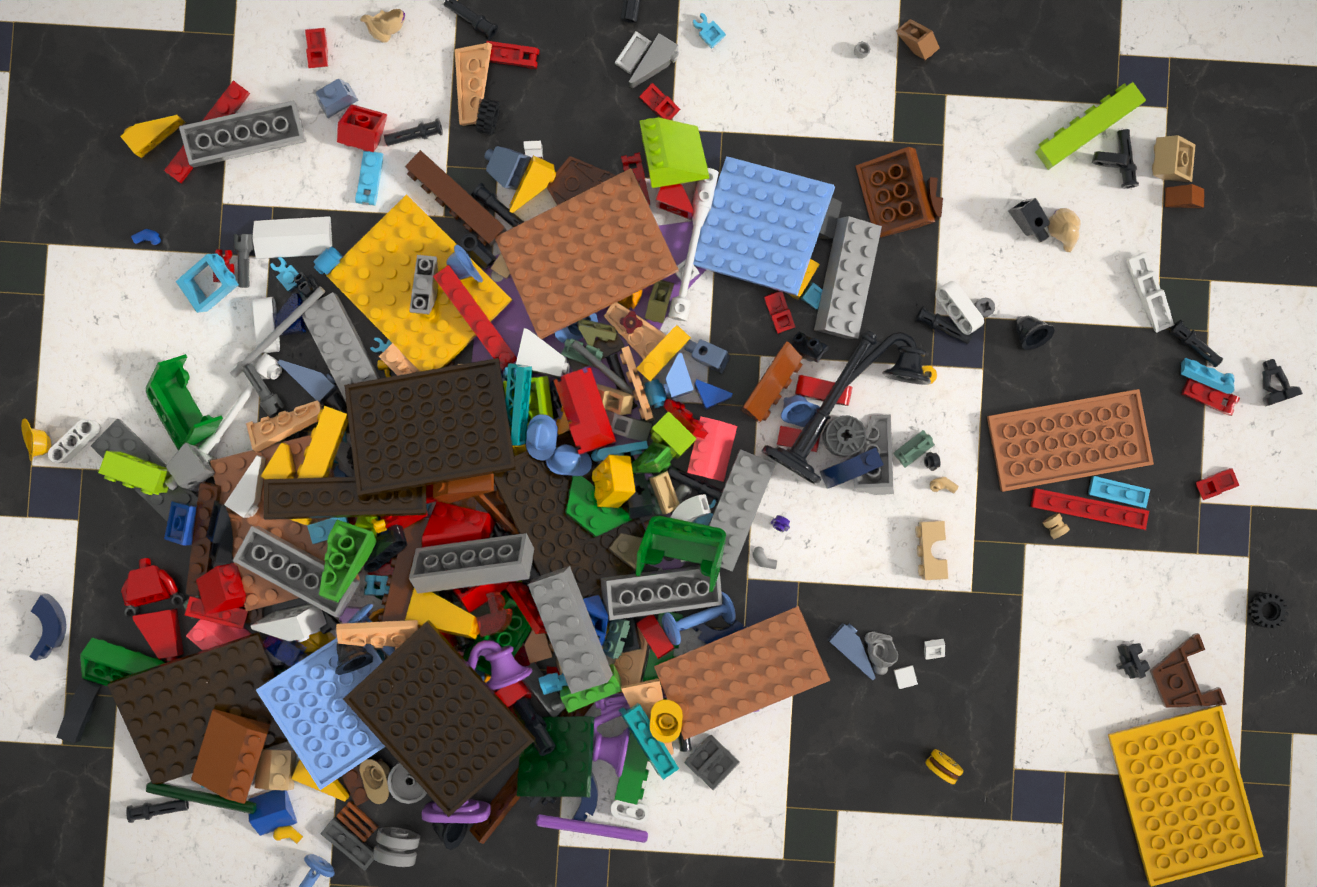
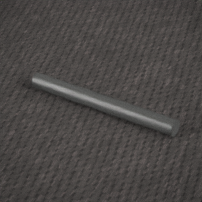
[571,340,634,394]

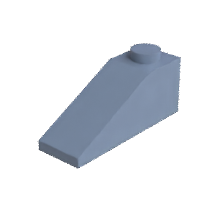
[277,360,338,404]
[828,623,875,680]

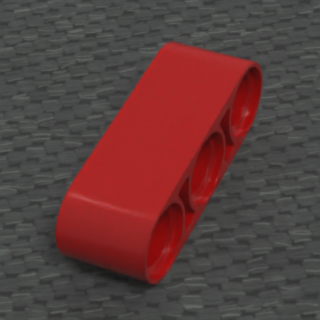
[795,375,853,406]

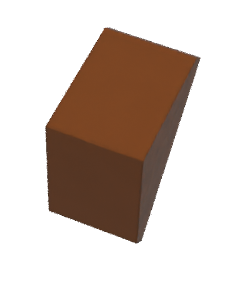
[1165,184,1204,208]

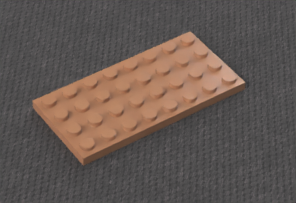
[987,389,1154,492]
[654,606,830,740]

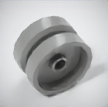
[387,762,427,804]
[372,827,420,867]

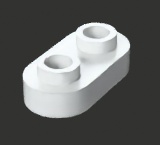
[611,800,649,824]

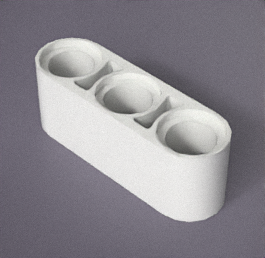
[935,281,984,335]
[253,297,280,354]
[48,419,100,463]

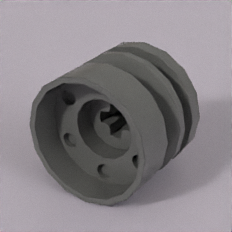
[822,415,866,457]

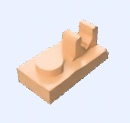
[379,343,420,376]

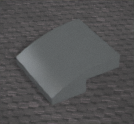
[684,735,740,790]

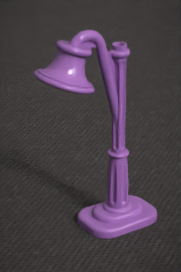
[422,640,532,823]
[592,686,759,777]

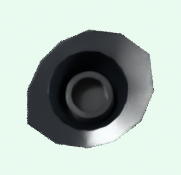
[1016,315,1055,350]
[335,642,373,675]
[432,822,468,850]

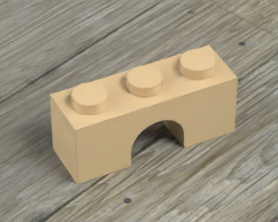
[915,521,948,580]

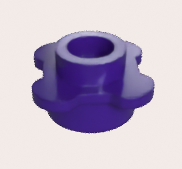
[771,515,790,532]

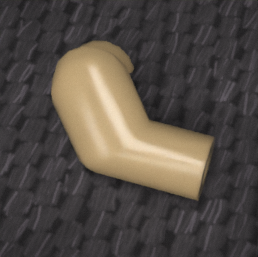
[930,477,959,494]

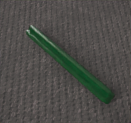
[146,782,257,814]

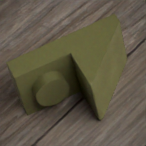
[577,319,617,346]

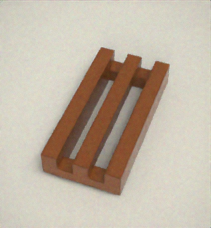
[336,800,379,842]

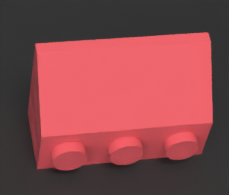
[687,416,737,482]
[186,619,251,651]

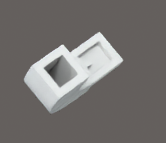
[670,494,711,562]

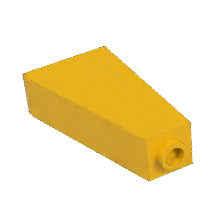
[405,588,481,639]

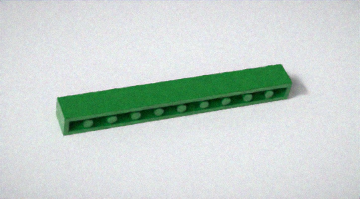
[615,612,683,805]

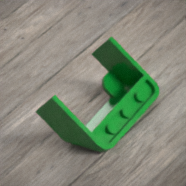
[146,354,223,450]
[636,516,726,592]

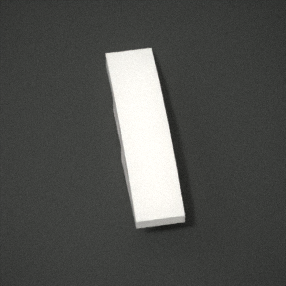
[1126,252,1174,332]

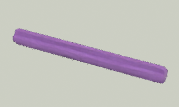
[536,814,648,843]

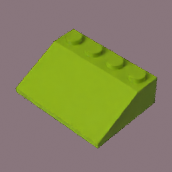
[640,117,710,188]

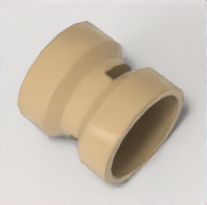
[1043,513,1070,539]

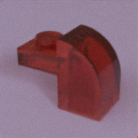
[476,592,512,637]

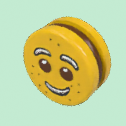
[925,749,963,784]

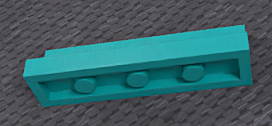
[505,363,532,446]
[618,703,679,780]

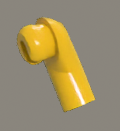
[273,826,303,844]

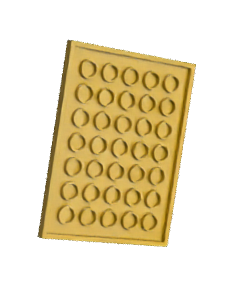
[325,194,512,372]
[1108,705,1263,887]

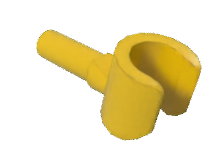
[378,360,391,377]

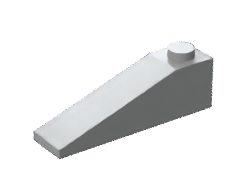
[854,414,894,495]

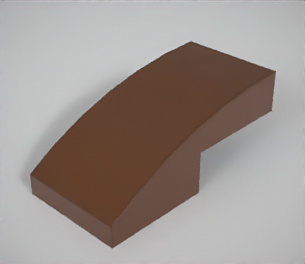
[926,177,943,220]

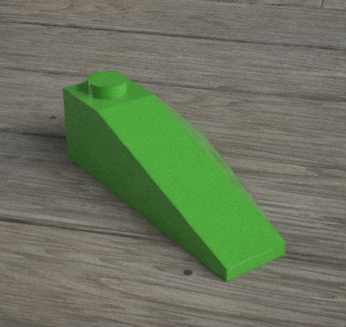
[632,442,673,473]
[319,519,377,603]

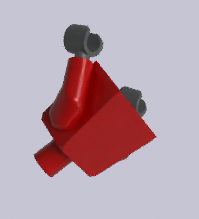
[121,558,185,617]

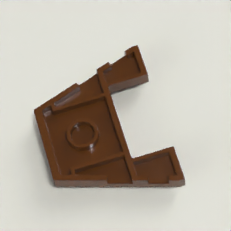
[547,156,616,205]
[1150,633,1227,708]

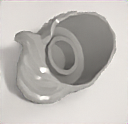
[864,632,898,675]

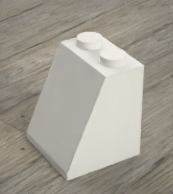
[516,328,570,379]

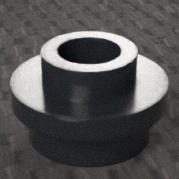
[924,452,941,471]

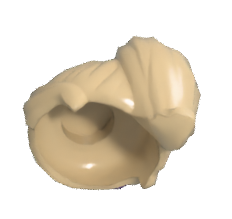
[360,9,405,43]
[1048,208,1081,252]

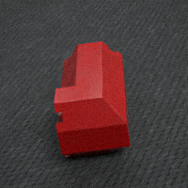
[554,367,616,455]

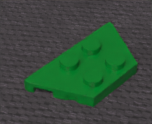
[565,476,632,537]

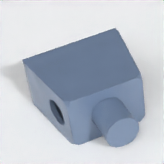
[316,79,358,118]
[485,146,531,190]
[684,339,731,374]

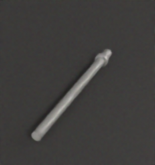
[230,287,325,378]

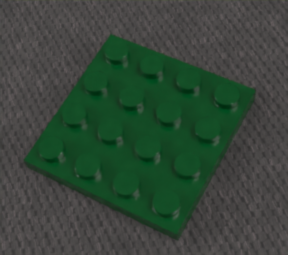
[517,716,595,798]

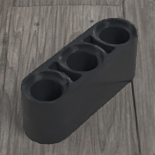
[363,525,407,572]

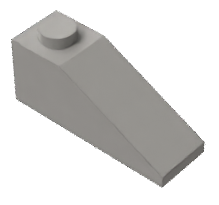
[629,34,679,89]

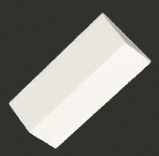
[252,217,332,259]

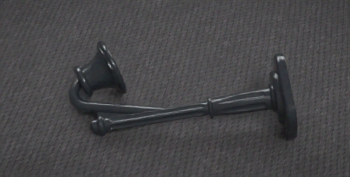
[762,330,931,485]

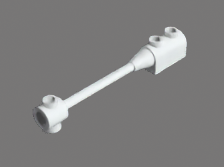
[668,168,719,321]
[189,353,282,492]

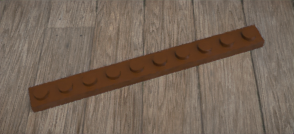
[469,702,595,844]

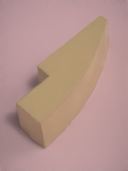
[597,384,634,415]

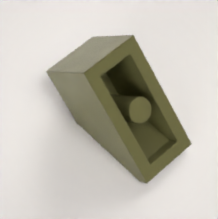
[645,280,674,323]

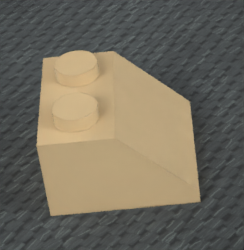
[1152,135,1195,182]
[255,749,296,790]

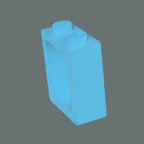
[176,254,239,313]

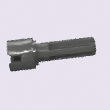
[233,234,253,288]
[242,364,284,416]

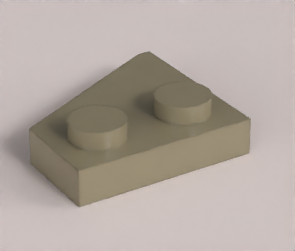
[608,533,646,571]

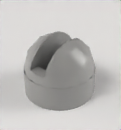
[854,41,871,59]

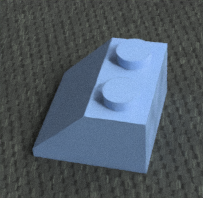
[663,353,694,399]

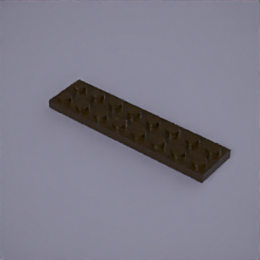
[264,477,427,520]

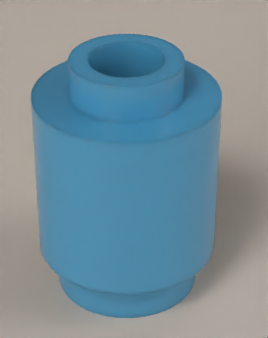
[314,246,342,275]
[644,379,667,408]

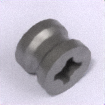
[974,297,995,318]

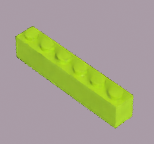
[1035,82,1146,170]

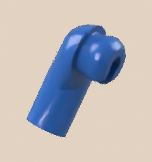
[131,229,161,245]

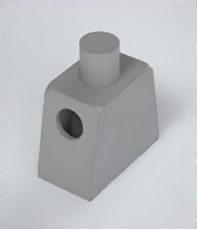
[165,443,215,490]

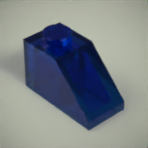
[274,293,306,336]
[264,635,307,667]

